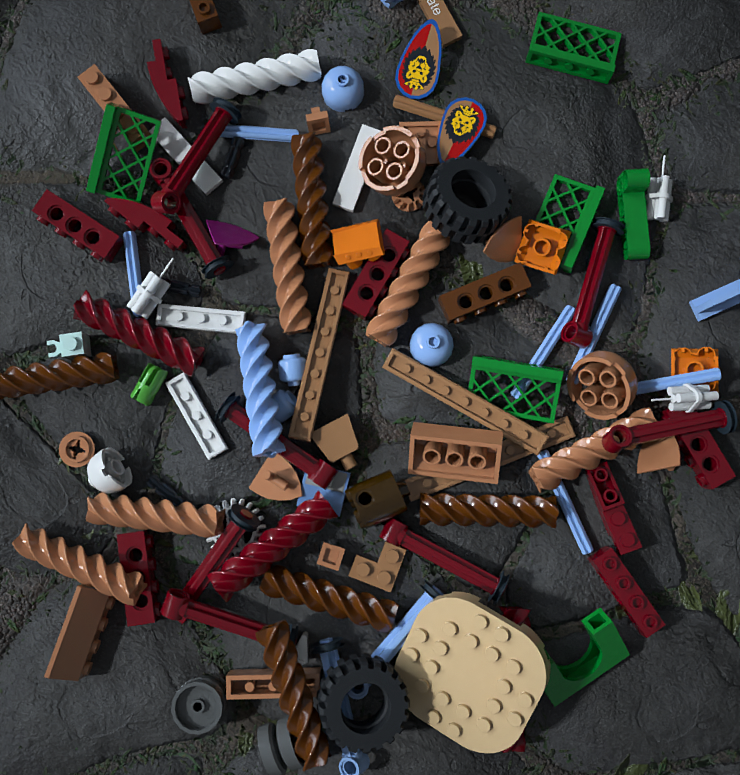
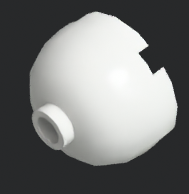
[87,447,132,493]

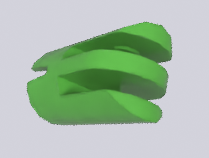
[130,363,168,406]

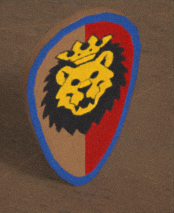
[395,19,442,99]
[437,97,487,164]

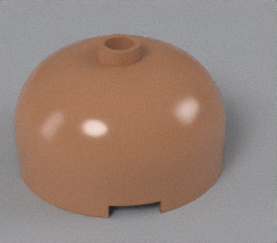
[358,126,426,196]
[567,351,638,420]

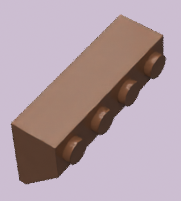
[408,422,503,484]
[44,584,116,681]

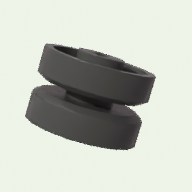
[171,675,227,735]
[257,716,305,775]

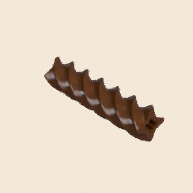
[291,132,333,269]
[0,352,120,400]
[419,493,559,529]
[259,565,399,633]
[256,619,332,771]

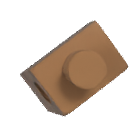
[312,414,359,471]

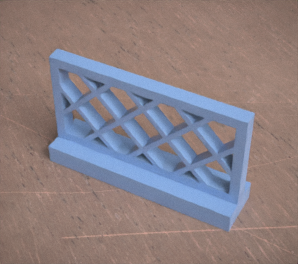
[689,279,740,322]

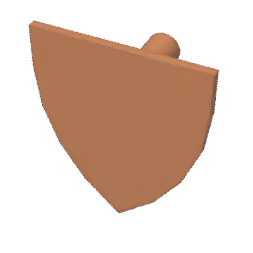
[483,216,522,263]
[637,437,681,474]
[249,454,303,501]

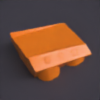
[330,219,385,270]
[514,219,571,275]
[671,347,719,393]

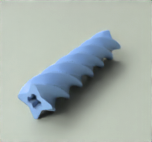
[235,321,286,458]

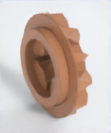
[392,181,425,212]
[59,432,95,467]

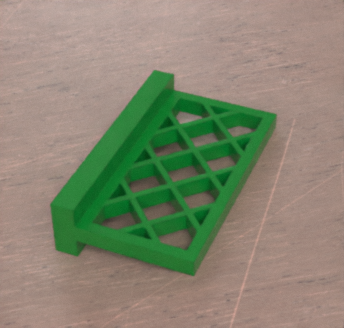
[525,12,622,84]
[86,102,162,203]
[536,174,605,274]
[468,354,564,424]

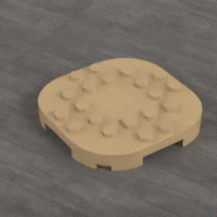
[394,591,551,753]

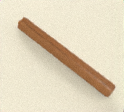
[393,95,496,138]

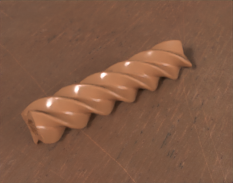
[263,198,311,335]
[366,221,450,347]
[528,407,657,493]
[86,492,225,538]
[12,523,148,606]

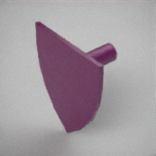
[206,220,259,256]

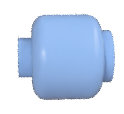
[278,354,306,386]
[271,389,297,423]

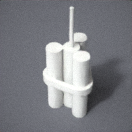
[645,155,673,222]
[127,258,174,319]
[651,383,719,413]

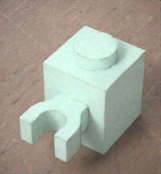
[47,332,92,360]

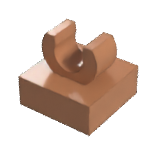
[306,107,331,135]
[317,542,345,571]

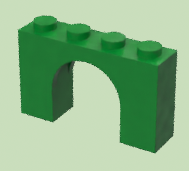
[544,608,630,707]

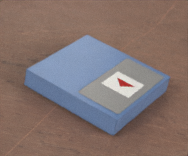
[296,470,351,517]

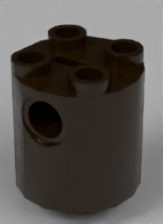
[345,469,411,529]

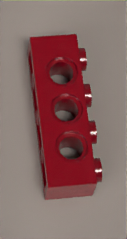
[32,189,124,263]
[342,228,410,321]
[659,407,736,490]
[117,529,162,627]
[587,546,665,638]

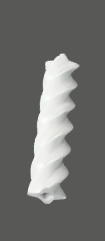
[188,49,322,104]

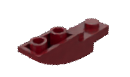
[147,39,189,129]
[104,198,188,253]
[585,461,642,556]

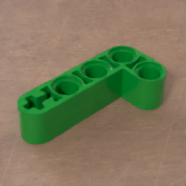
[616,168,650,260]

